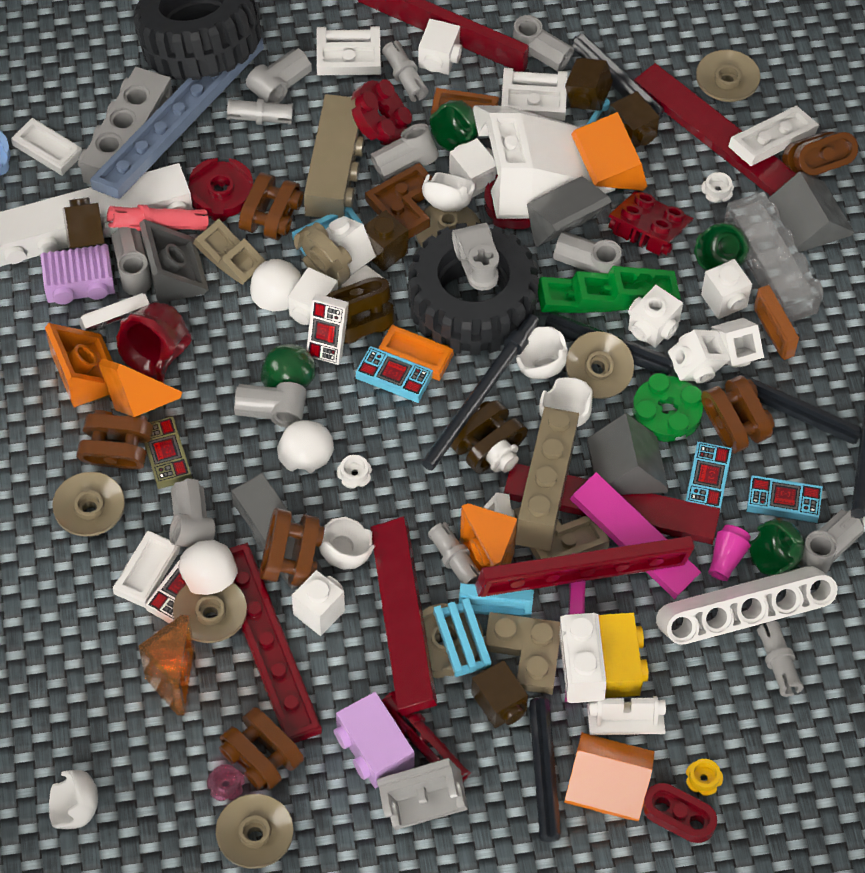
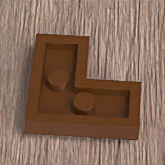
[365,163,433,239]

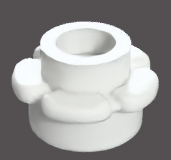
[701,172,734,203]
[486,440,519,473]
[337,455,372,489]

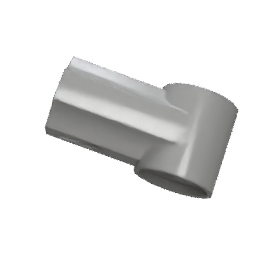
[512,15,574,71]
[246,48,312,103]
[370,123,439,181]
[111,227,152,296]
[553,231,622,274]
[234,382,307,428]
[169,478,215,547]
[799,509,864,573]

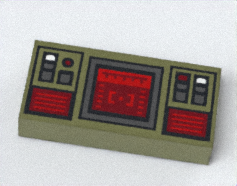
[144,416,192,489]

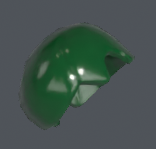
[429,100,478,151]
[694,223,749,271]
[261,344,316,388]
[749,518,804,576]

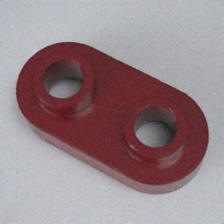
[643,783,717,843]

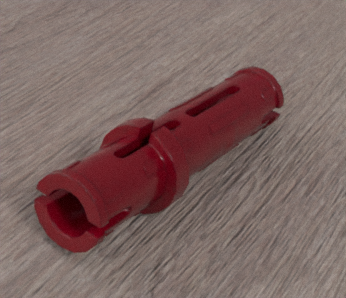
[381,691,471,783]

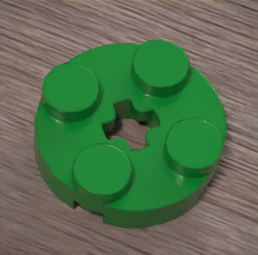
[632,373,703,442]

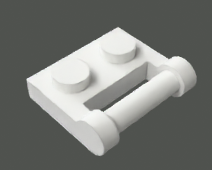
[317,26,381,75]
[501,68,568,121]

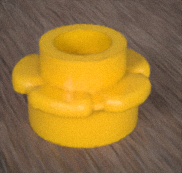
[686,759,723,796]

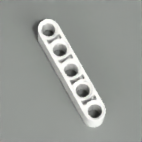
[656,566,837,644]

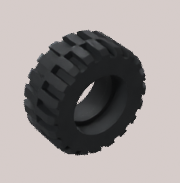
[133,0,262,80]
[408,222,539,355]

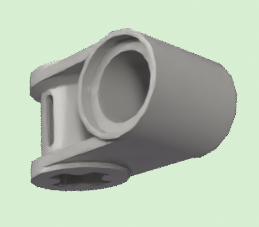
[452,223,499,291]

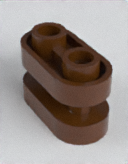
[782,131,858,175]
[239,172,304,241]
[701,375,775,454]
[76,410,153,469]
[260,508,325,587]
[219,707,304,791]

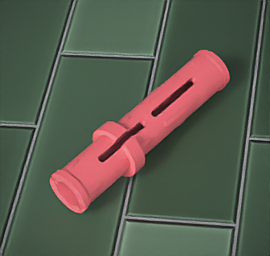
[107,205,209,231]

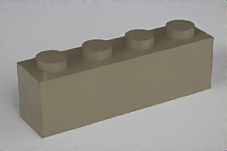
[304,94,364,218]
[515,406,579,551]

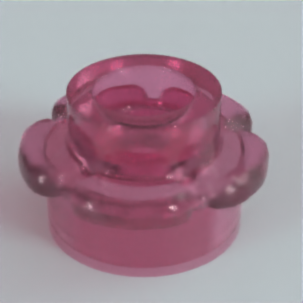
[207,764,245,801]

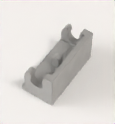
[377,758,468,830]

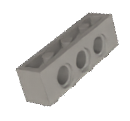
[78,66,173,185]

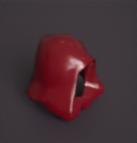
[116,303,192,383]

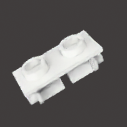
[587,696,666,735]

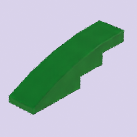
[538,266,681,313]

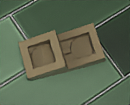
[193,219,266,285]

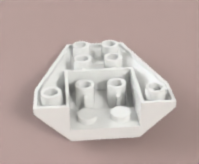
[473,105,616,219]

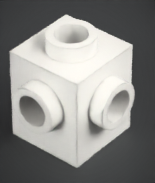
[628,285,683,348]
[668,329,730,384]

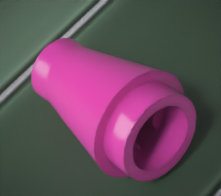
[708,525,751,581]

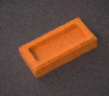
[378,325,454,381]

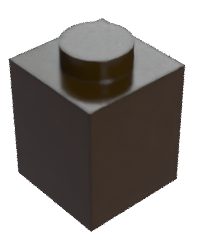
[565,58,613,111]
[609,91,660,148]
[62,197,104,248]
[364,210,408,272]
[471,660,528,728]

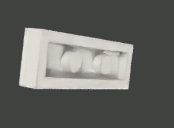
[728,106,819,166]

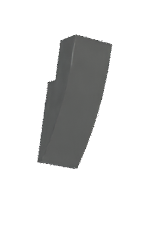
[231,473,322,590]

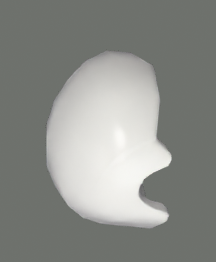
[422,172,476,212]
[250,259,301,312]
[516,326,568,379]
[539,378,593,427]
[277,420,334,473]
[319,517,375,570]
[179,540,238,595]
[49,770,98,829]

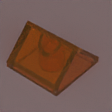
[138,615,195,716]

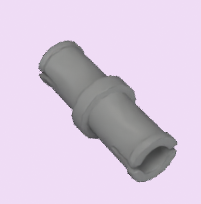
[382,41,429,102]
[227,99,293,125]
[428,522,480,584]
[757,621,804,697]

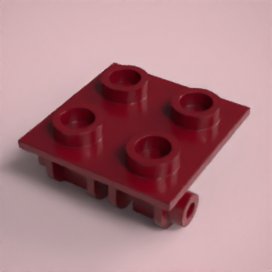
[608,191,694,256]

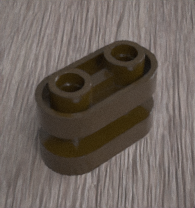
[327,277,396,344]
[450,400,528,473]

